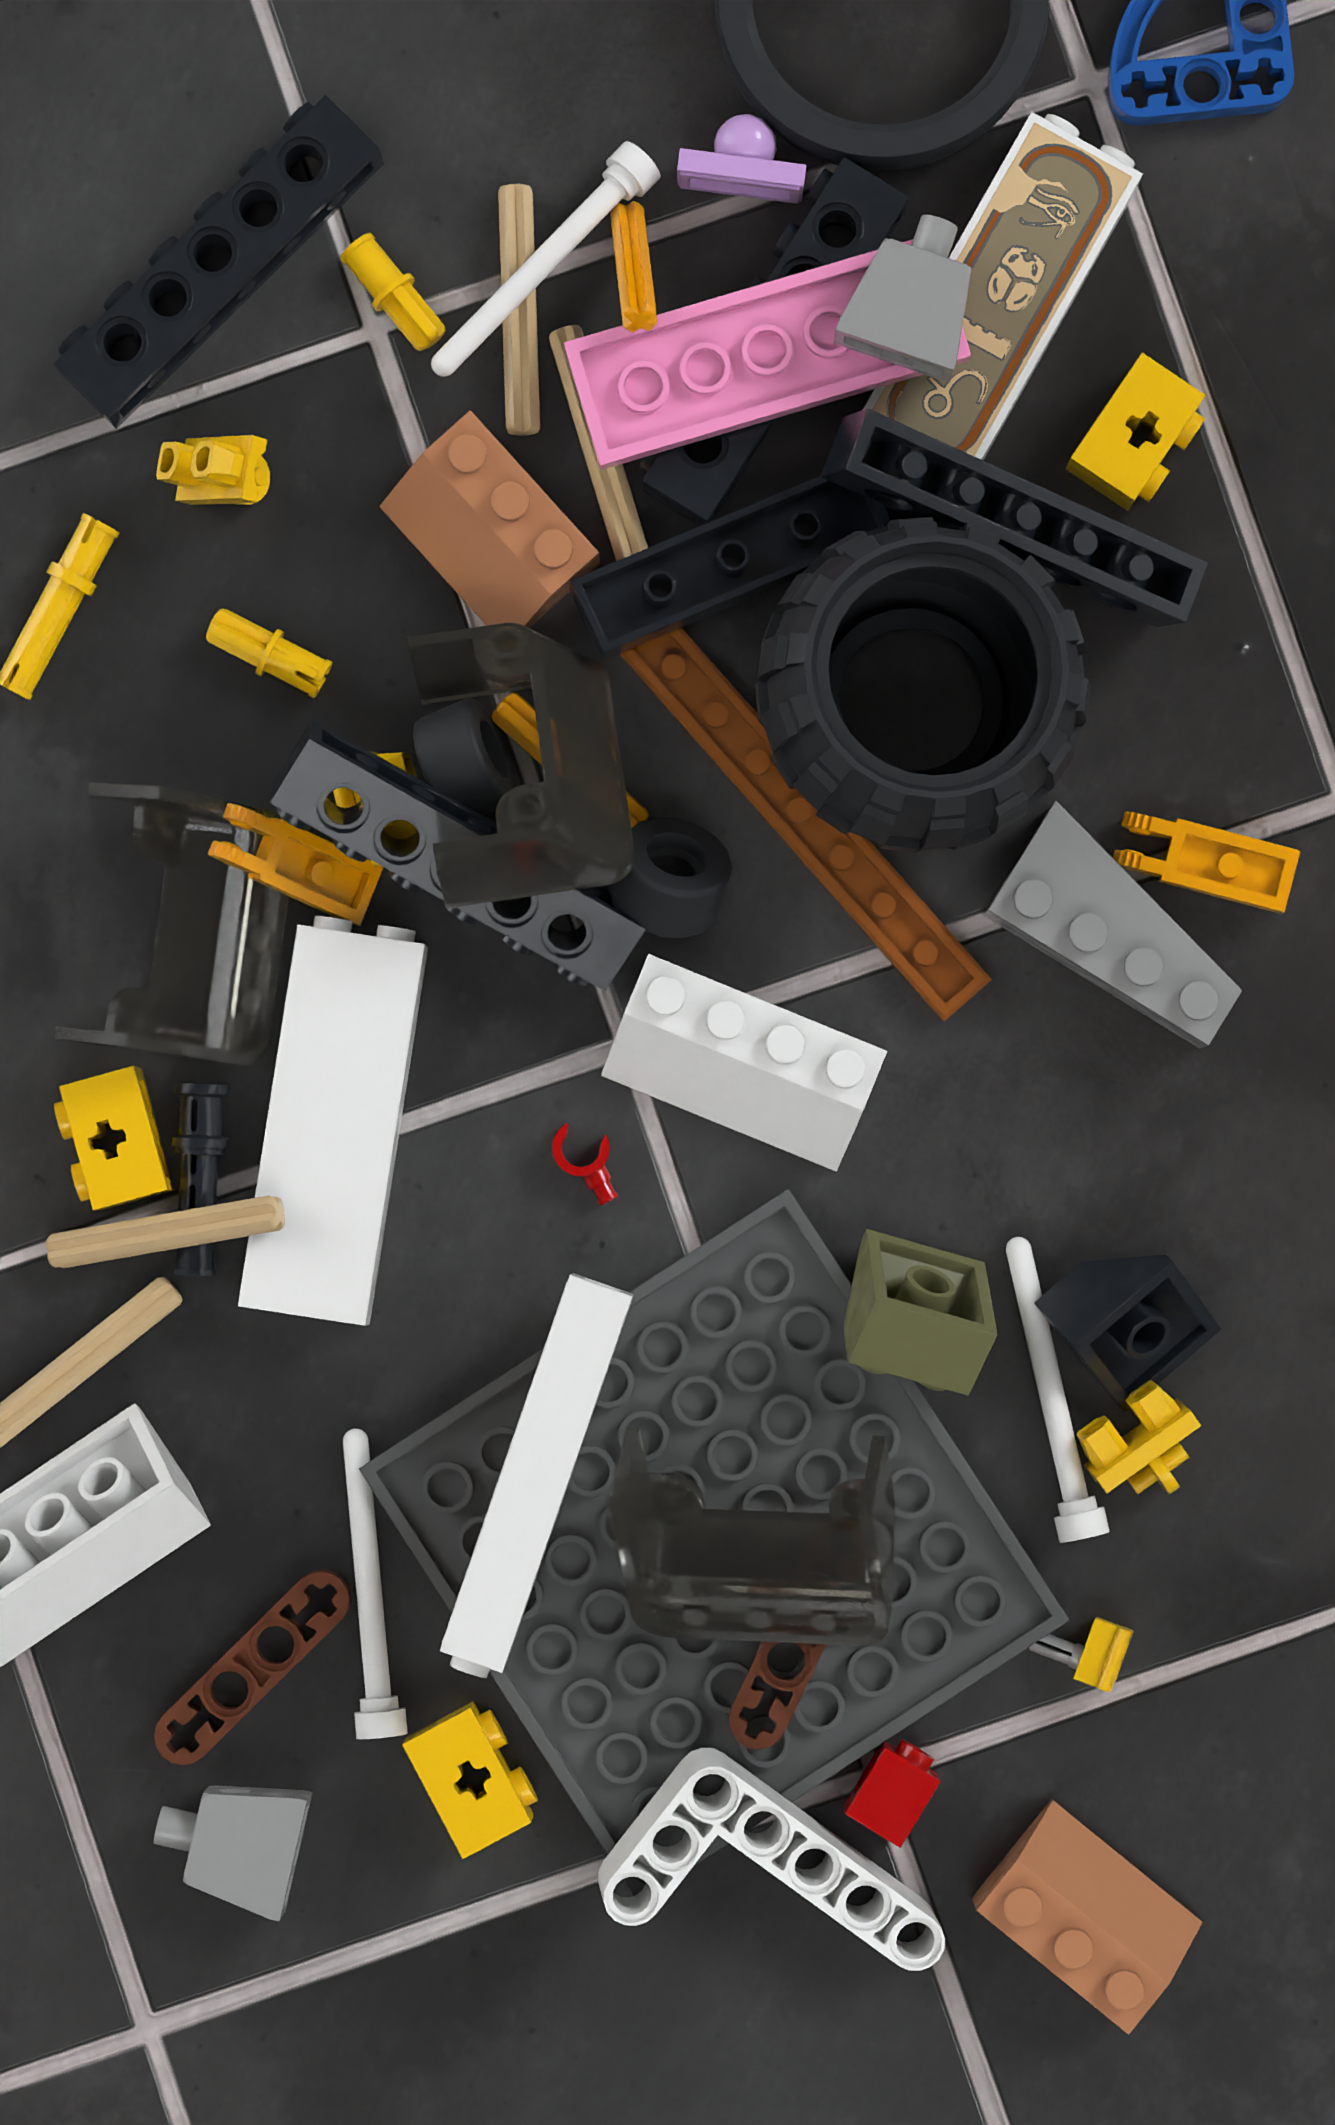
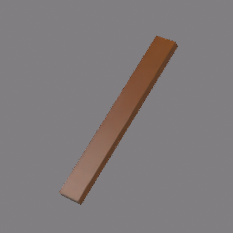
[619,628,992,1022]

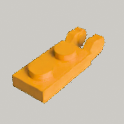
[208,803,383,926]
[1113,811,1300,914]

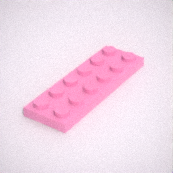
[563,239,971,470]

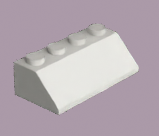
[601,954,887,1172]
[0,1403,211,1667]

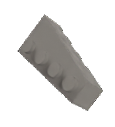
[983,801,1242,1049]

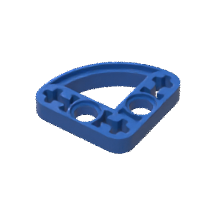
[1108,0,1294,126]

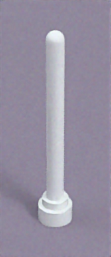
[431,141,661,377]
[1006,1237,1110,1543]
[343,1429,408,1739]

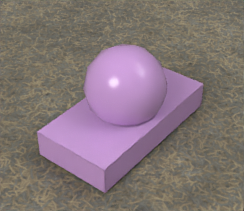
[677,114,806,204]

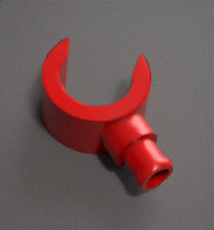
[552,1122,618,1206]

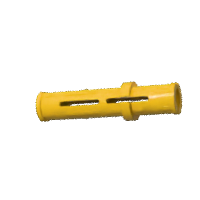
[0,513,120,700]

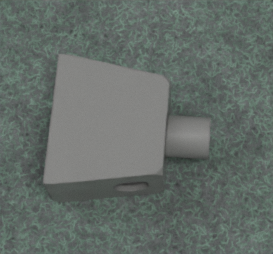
[834,215,972,383]
[154,1785,313,1922]

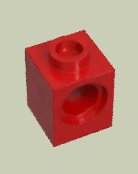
[843,1739,941,1848]

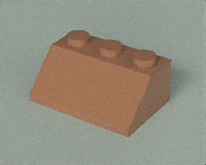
[379,410,600,648]
[971,1799,1203,2035]

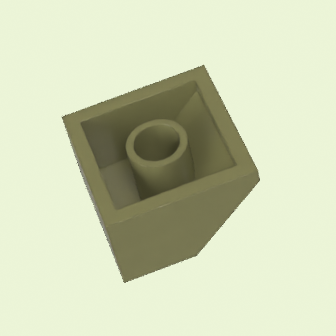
[843,1229,997,1396]

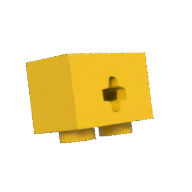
[1065,353,1206,511]
[54,1066,175,1211]
[402,1701,538,1859]

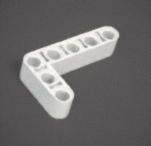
[598,1748,945,1971]

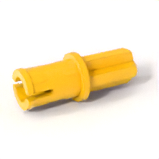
[340,233,446,351]
[206,609,333,698]

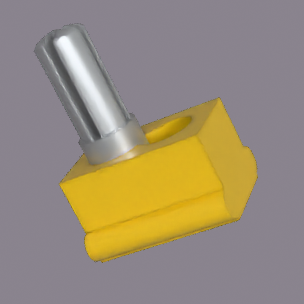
[1029,1617,1134,1693]

